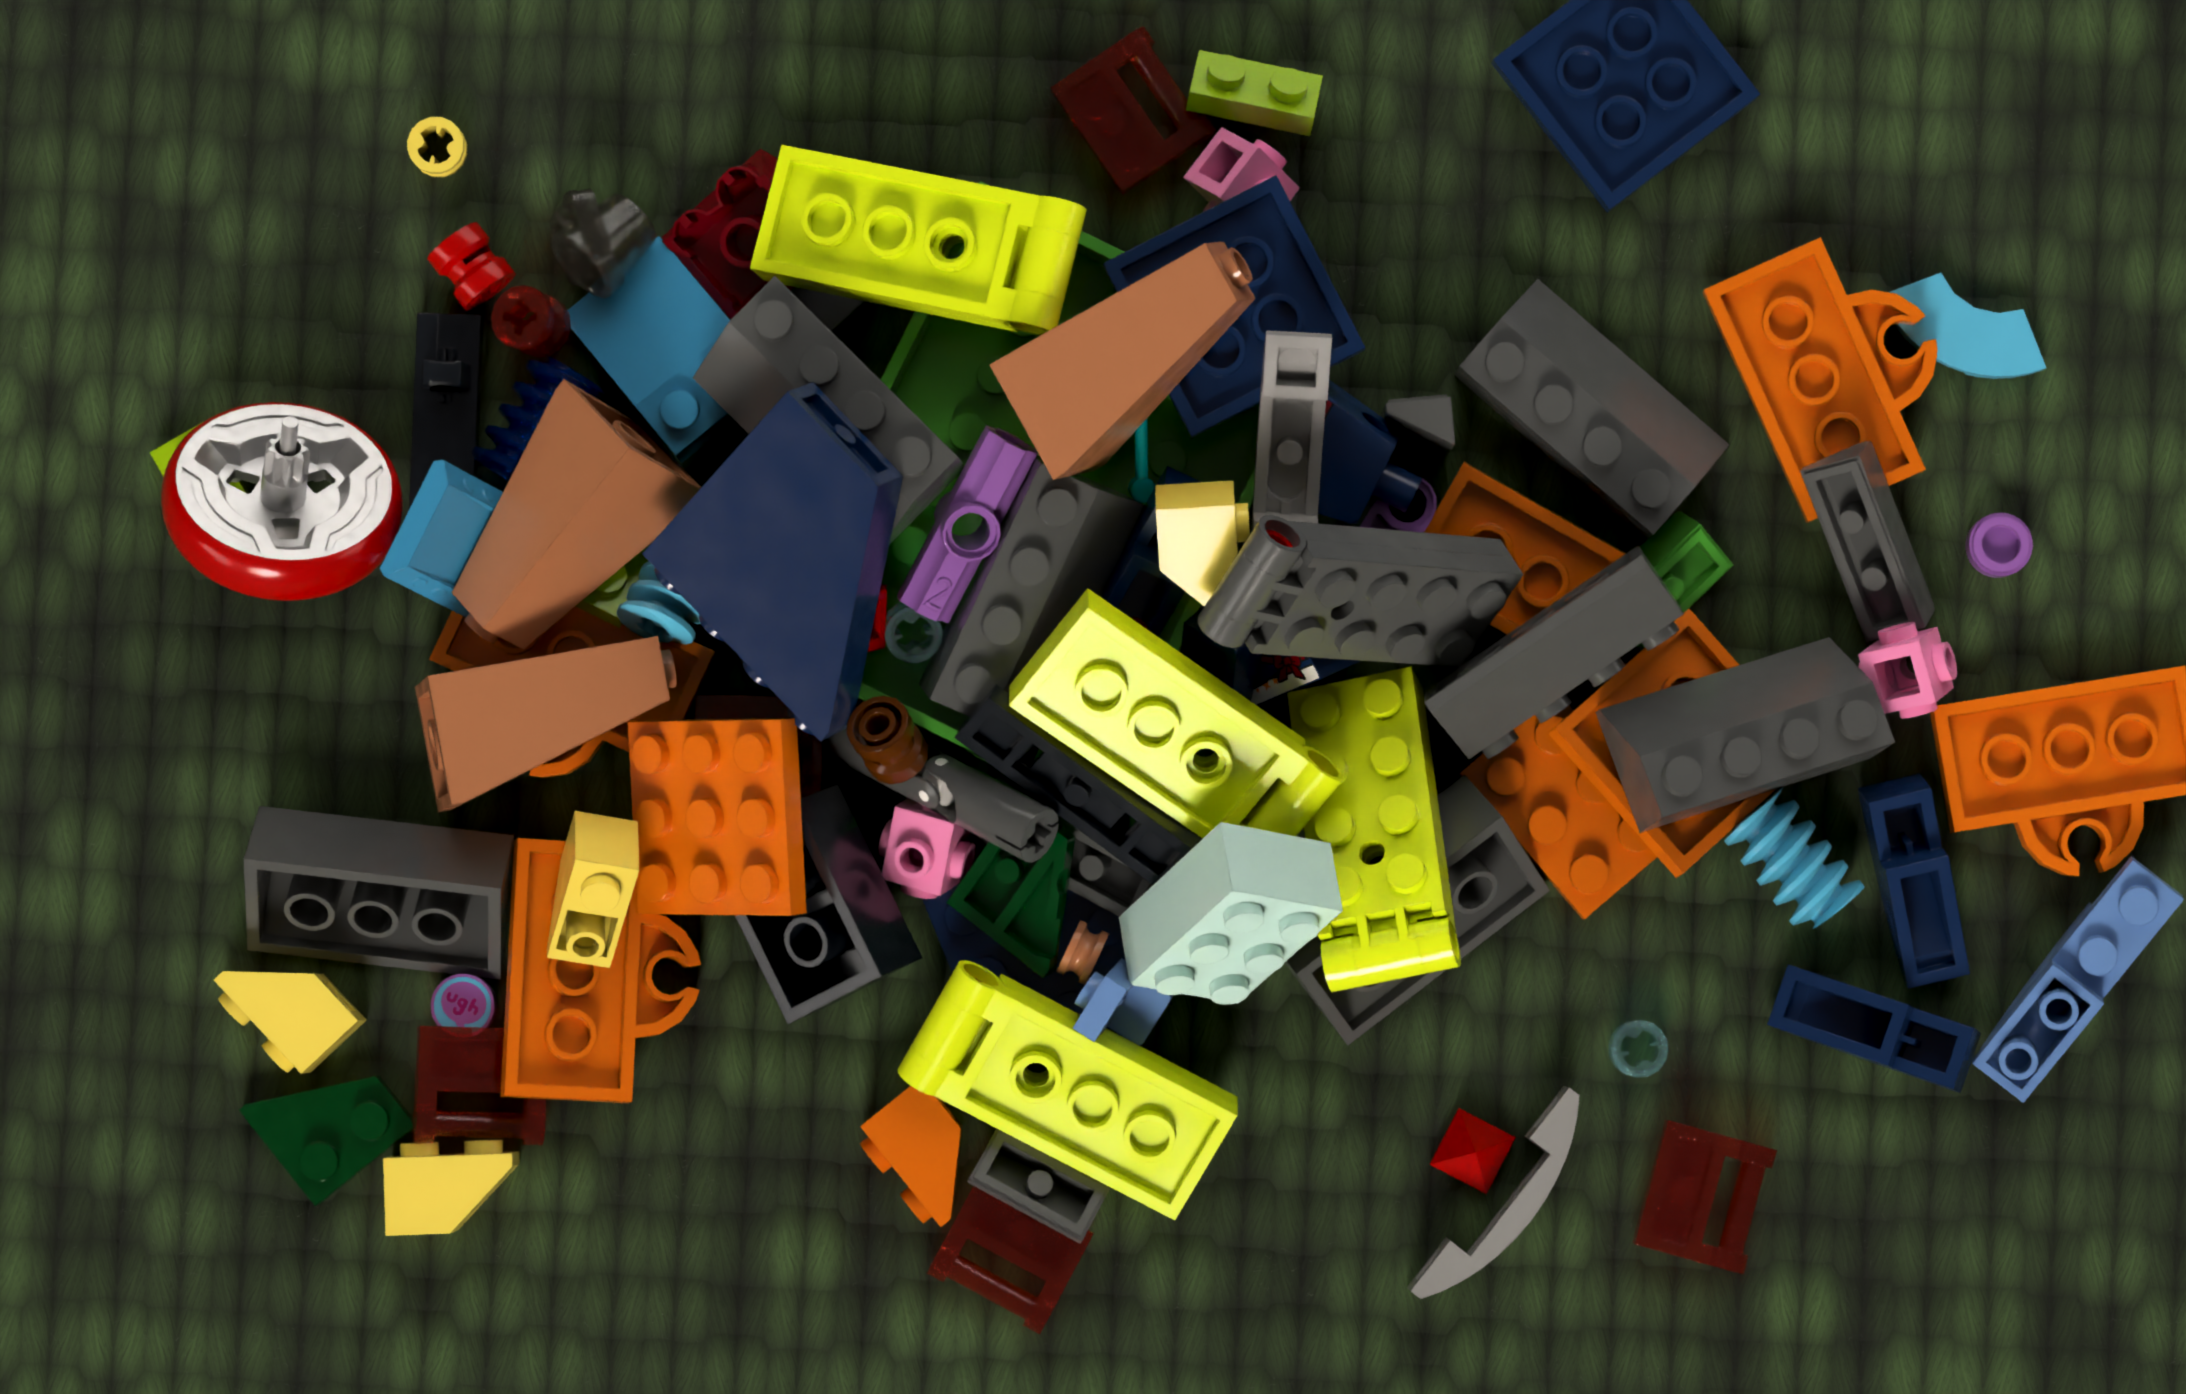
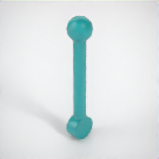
[1128,418,1155,503]

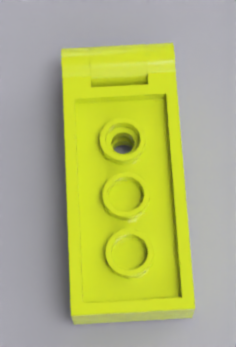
[750,145,1087,336]
[1009,588,1344,838]
[1287,666,1461,992]
[897,960,1238,1220]

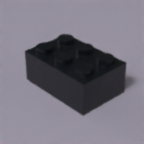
[735,784,923,1024]

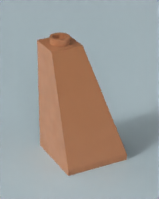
[990,242,1256,480]
[452,379,701,649]
[415,636,677,813]

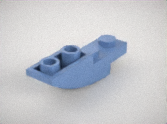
[1972,856,2184,1103]

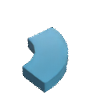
[1890,273,2046,379]

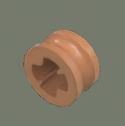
[1056,920,1109,985]

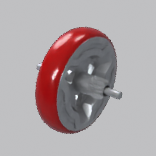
[161,402,403,601]

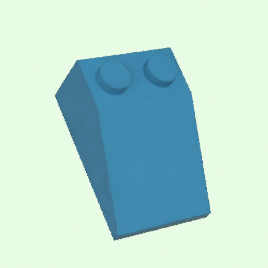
[561,236,734,463]

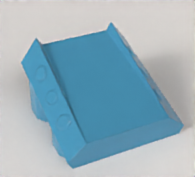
[380,460,503,617]

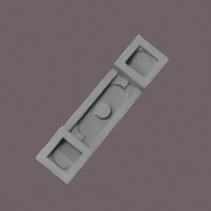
[1251,330,1332,532]
[1407,1086,1580,1299]

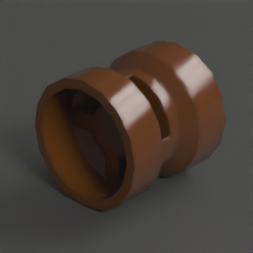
[847,696,928,784]

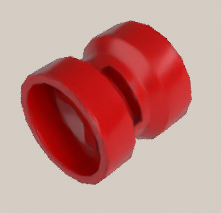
[427,222,516,311]

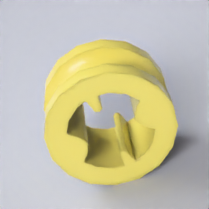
[407,117,467,177]

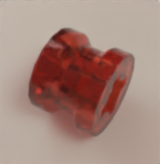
[491,285,571,358]

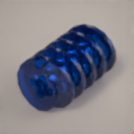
[471,354,604,481]

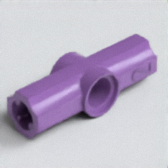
[897,425,1038,623]

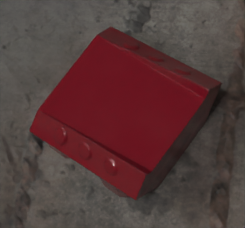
[662,149,795,319]

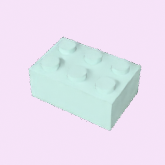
[1119,822,1343,1005]

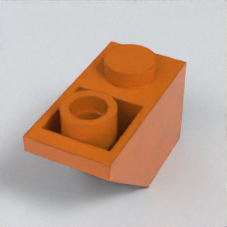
[859,1086,963,1227]

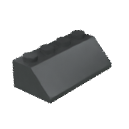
[693,276,964,545]
[1454,279,1729,541]
[919,455,1145,716]
[1424,545,1684,759]
[1595,637,1895,833]
[1285,775,1550,1045]
[244,806,514,980]

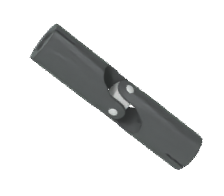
[827,707,1059,863]

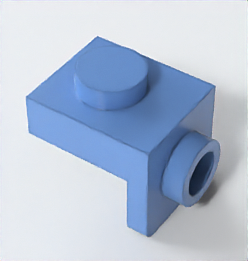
[1073,958,1173,1045]

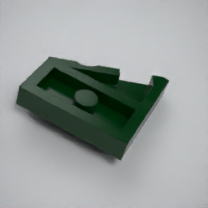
[946,824,1075,978]
[239,1075,418,1206]

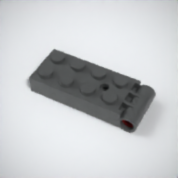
[1197,515,1524,667]

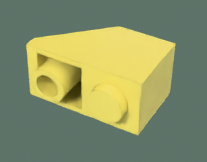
[1155,480,1250,606]
[547,811,639,968]
[214,971,367,1074]
[383,1139,520,1236]

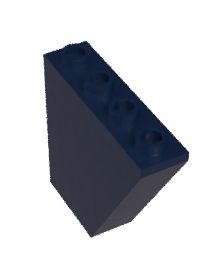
[642,382,903,742]

